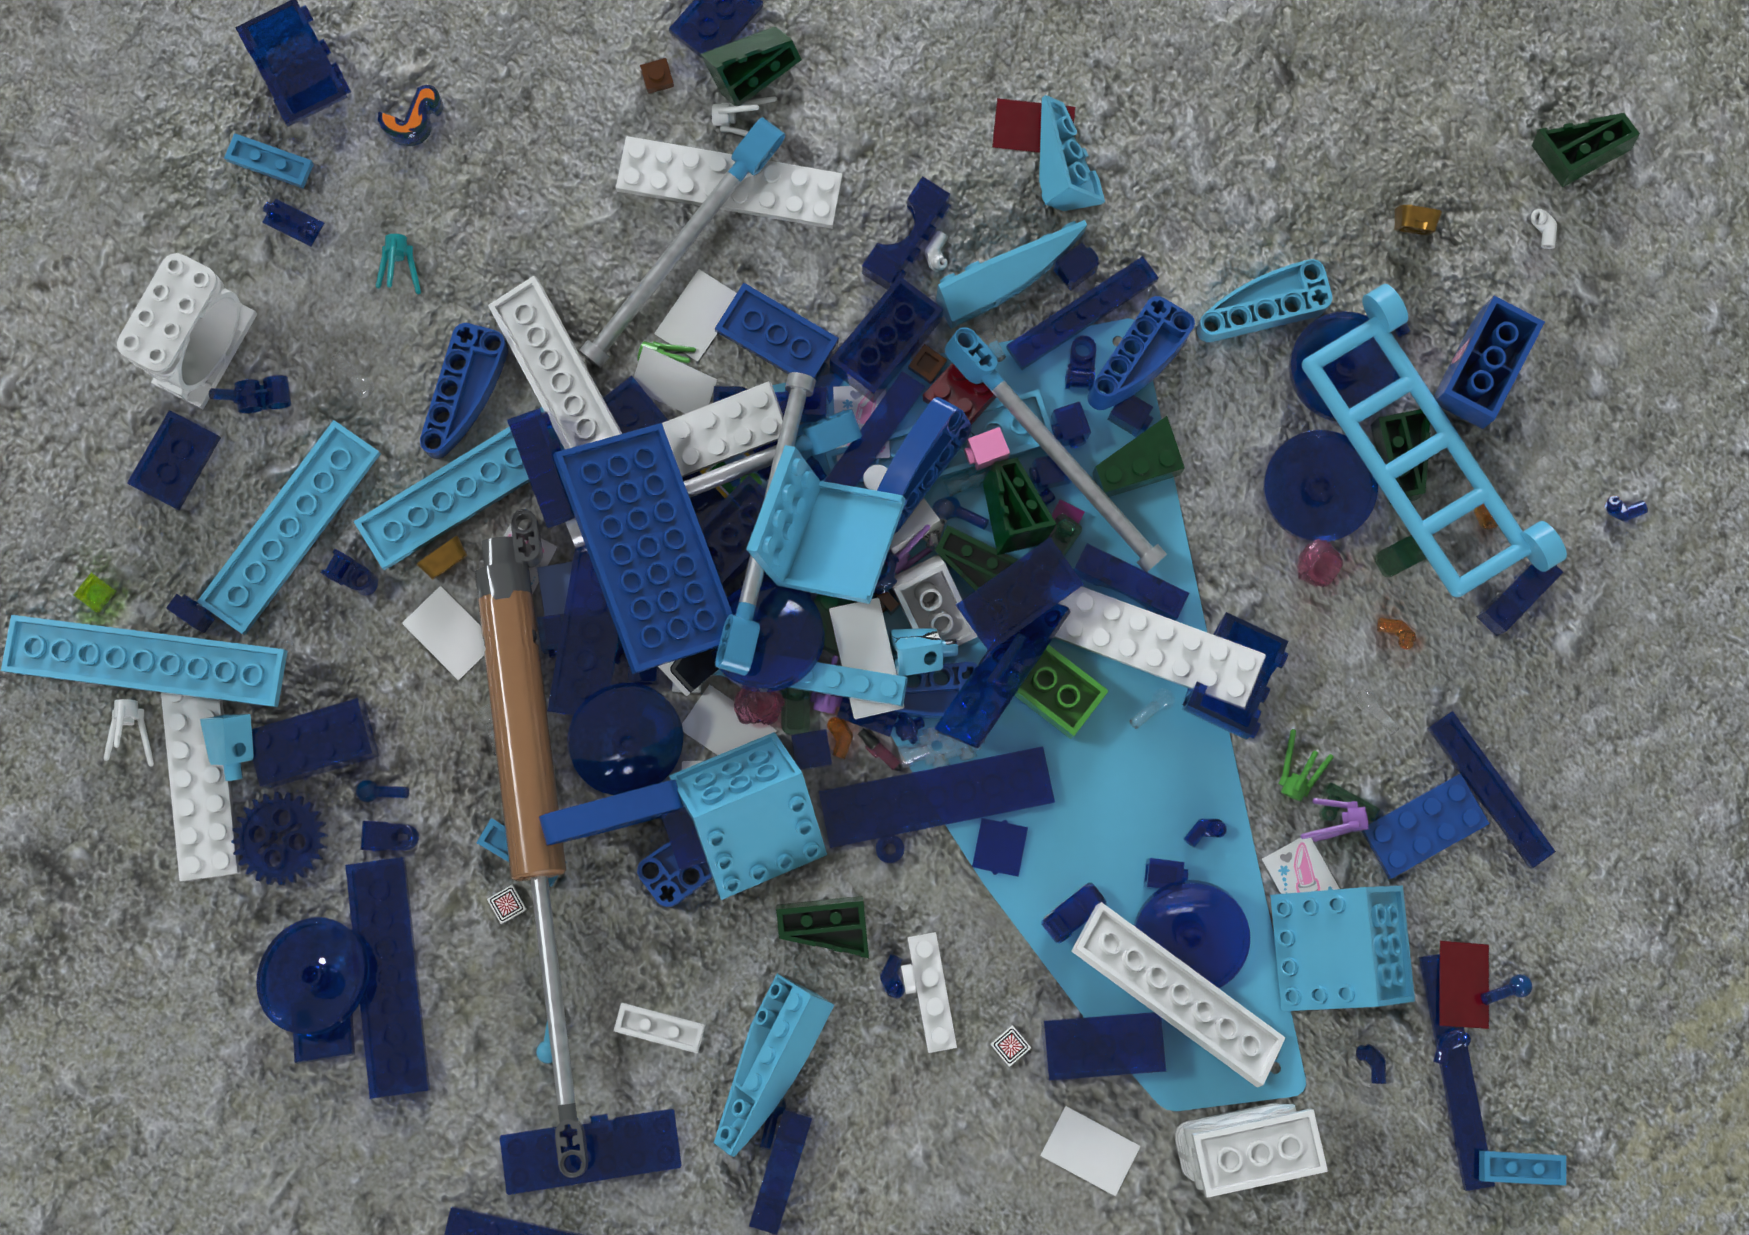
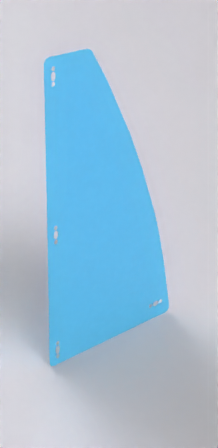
[759,318,1306,1111]

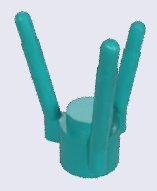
[376,234,421,294]

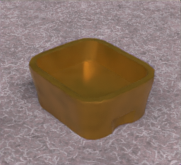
[1394,205,1442,235]
[416,536,468,580]

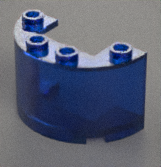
[235,0,351,127]
[1182,612,1289,740]

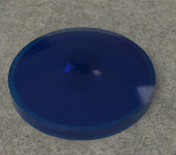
[1289,311,1400,422]
[1263,430,1378,543]
[710,581,825,692]
[567,683,684,795]
[1134,880,1250,988]
[256,917,370,1036]

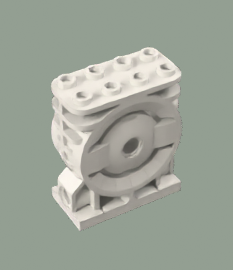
[117,253,257,410]
[1175,1103,1328,1198]

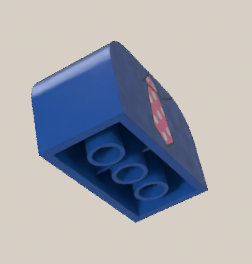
[1434,295,1545,429]

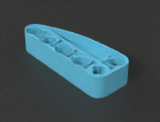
[1196,259,1333,342]

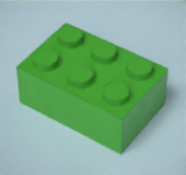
[1003,638,1109,739]

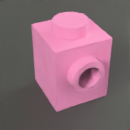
[964,427,1010,471]

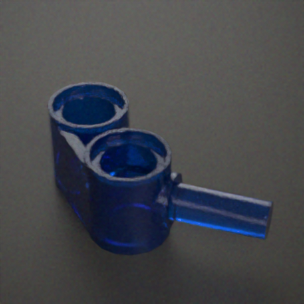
[209,375,291,414]

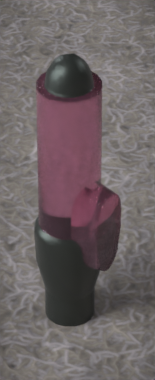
[857,728,902,771]

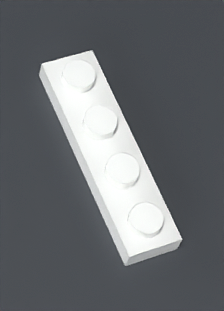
[907,932,957,1053]

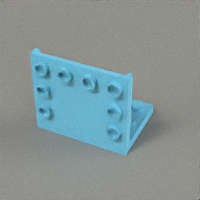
[746,445,906,604]
[669,732,827,900]
[1270,885,1415,1011]

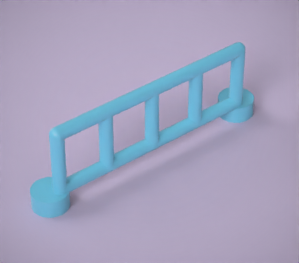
[1302,284,1567,597]

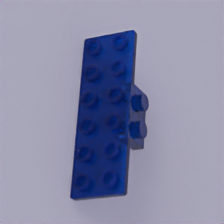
[935,594,1071,748]
[500,1108,682,1195]

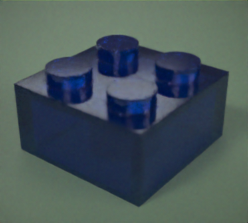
[166,594,215,633]
[791,729,832,771]

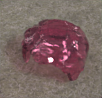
[1297,539,1343,587]
[734,682,785,725]

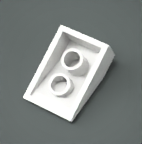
[888,554,979,646]

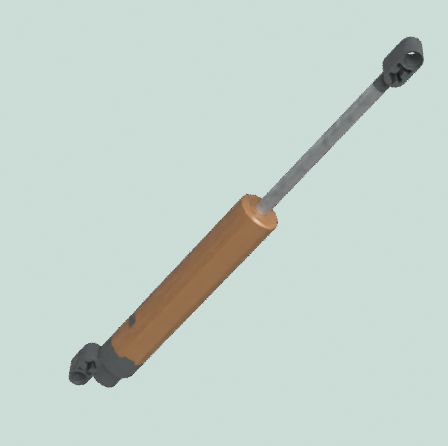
[475,509,589,1178]

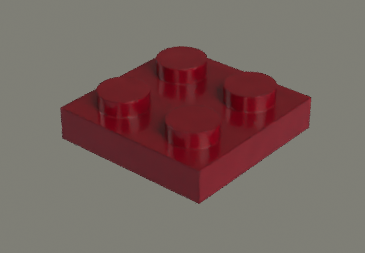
[922,363,996,425]

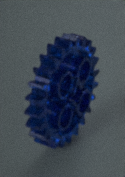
[231,791,328,886]

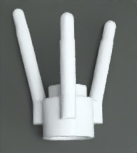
[712,96,777,137]
[103,699,154,767]

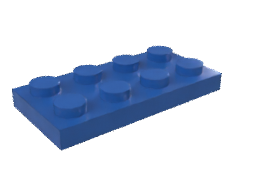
[715,283,839,379]
[1362,774,1490,879]

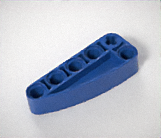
[1087,296,1195,410]
[420,323,509,459]
[877,397,972,534]
[889,662,986,720]
[539,780,684,846]
[637,828,712,907]

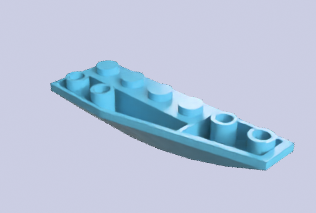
[936,220,1087,329]
[714,974,834,1157]

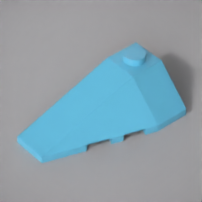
[1039,95,1105,211]

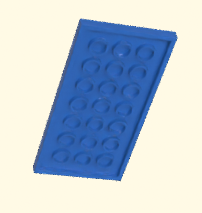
[553,423,733,674]

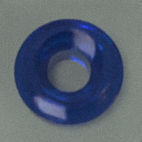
[876,834,904,863]

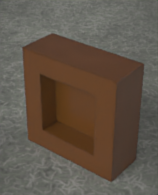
[640,58,674,94]
[908,344,947,384]
[873,584,899,615]

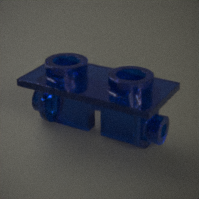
[262,199,325,247]
[837,697,898,737]

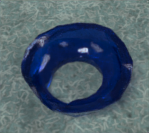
[873,551,899,595]

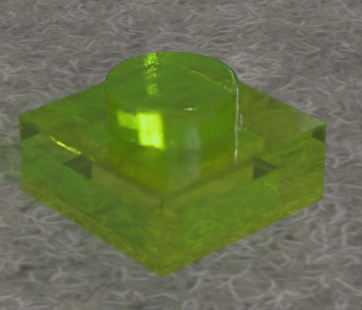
[73,573,116,613]

